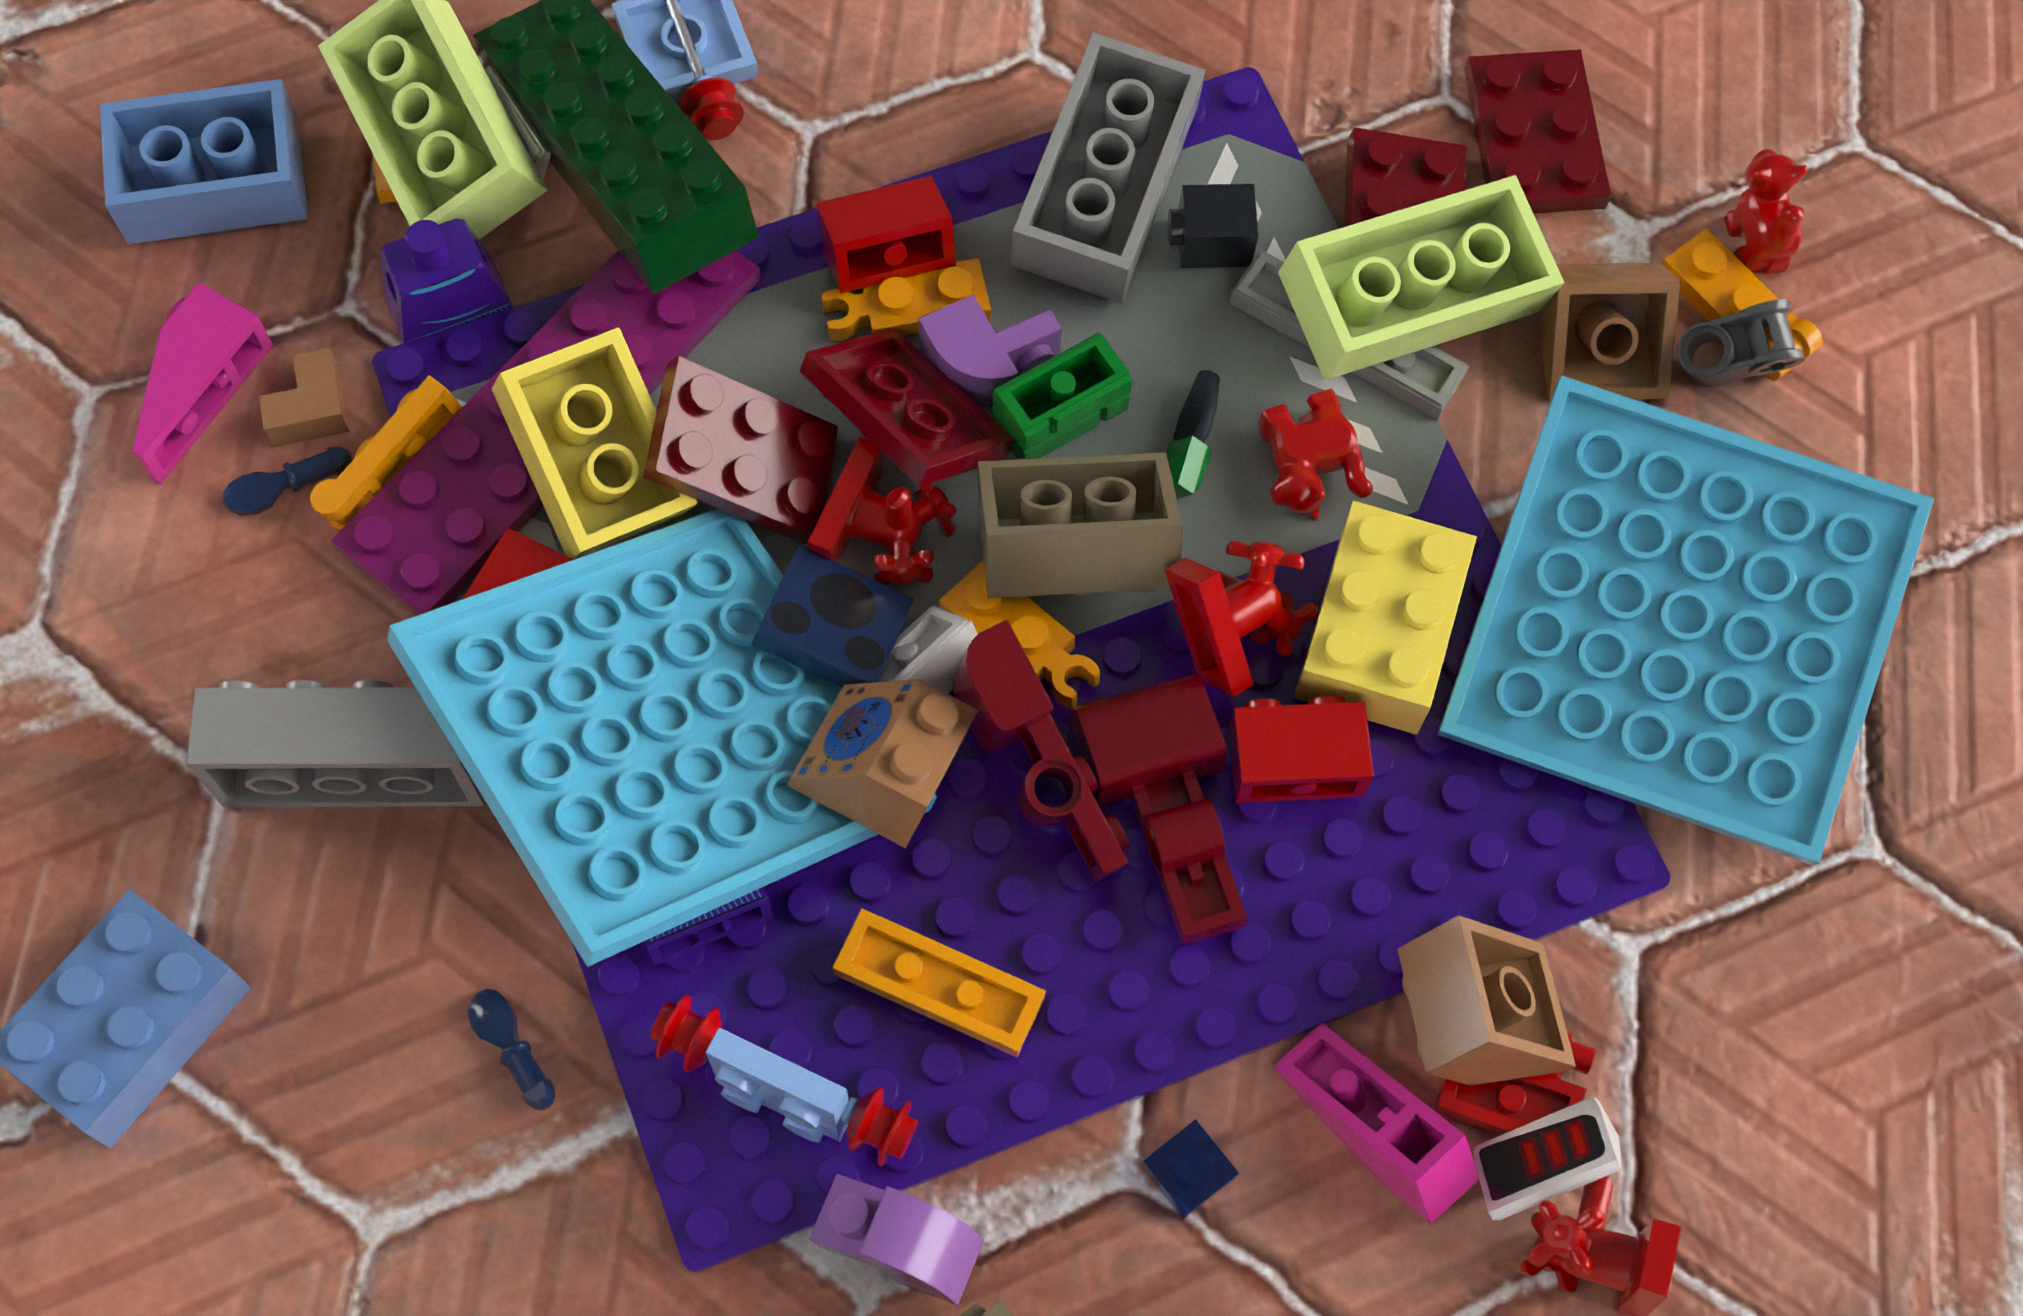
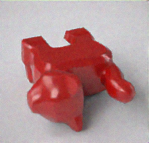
[1724,149,1808,275]
[1258,388,1373,521]

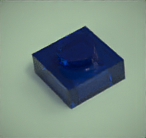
[1141,1119,1239,1220]

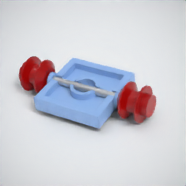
[612,0,759,140]
[650,994,919,1167]

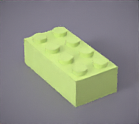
[318,0,548,239]
[1278,175,1565,381]

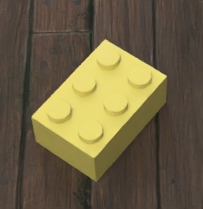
[491,327,698,560]
[1293,500,1477,735]

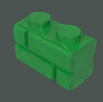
[992,332,1133,459]

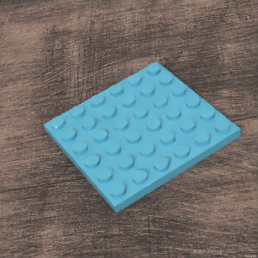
[1437,375,1934,865]
[387,509,937,967]

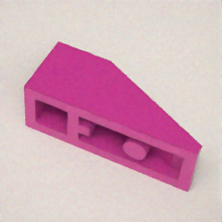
[132,282,273,485]
[1274,1023,1479,1225]

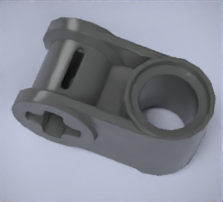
[1677,299,1805,387]

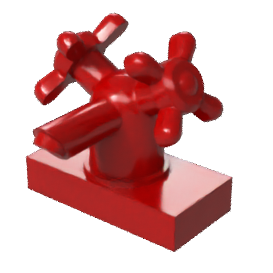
[808,436,956,586]
[1164,541,1319,697]
[1520,1176,1682,1316]

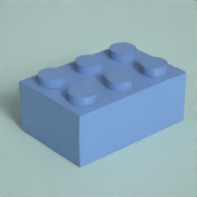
[100,79,308,245]
[0,888,251,1149]

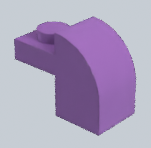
[919,294,1062,407]
[809,1174,984,1305]

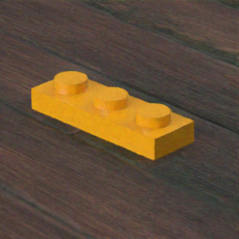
[832,908,1046,1058]

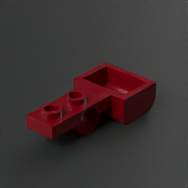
[953,620,1129,882]
[1070,673,1248,945]

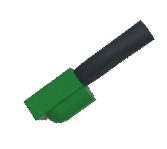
[1166,370,1220,499]

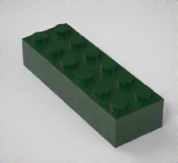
[473,0,759,295]

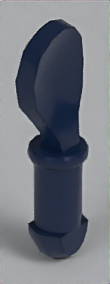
[223,446,352,516]
[468,989,555,1110]

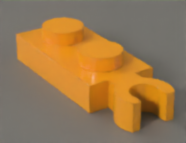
[821,258,991,341]
[939,560,1100,709]

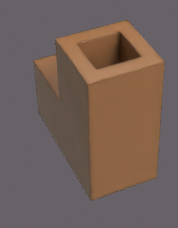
[259,347,350,447]

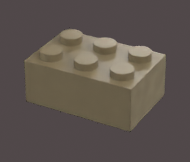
[978,452,1183,599]

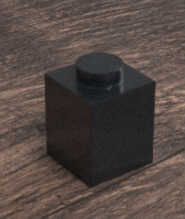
[1168,184,1259,268]

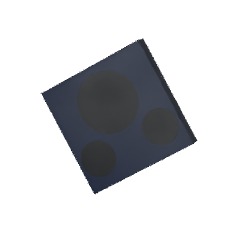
[751,544,914,688]

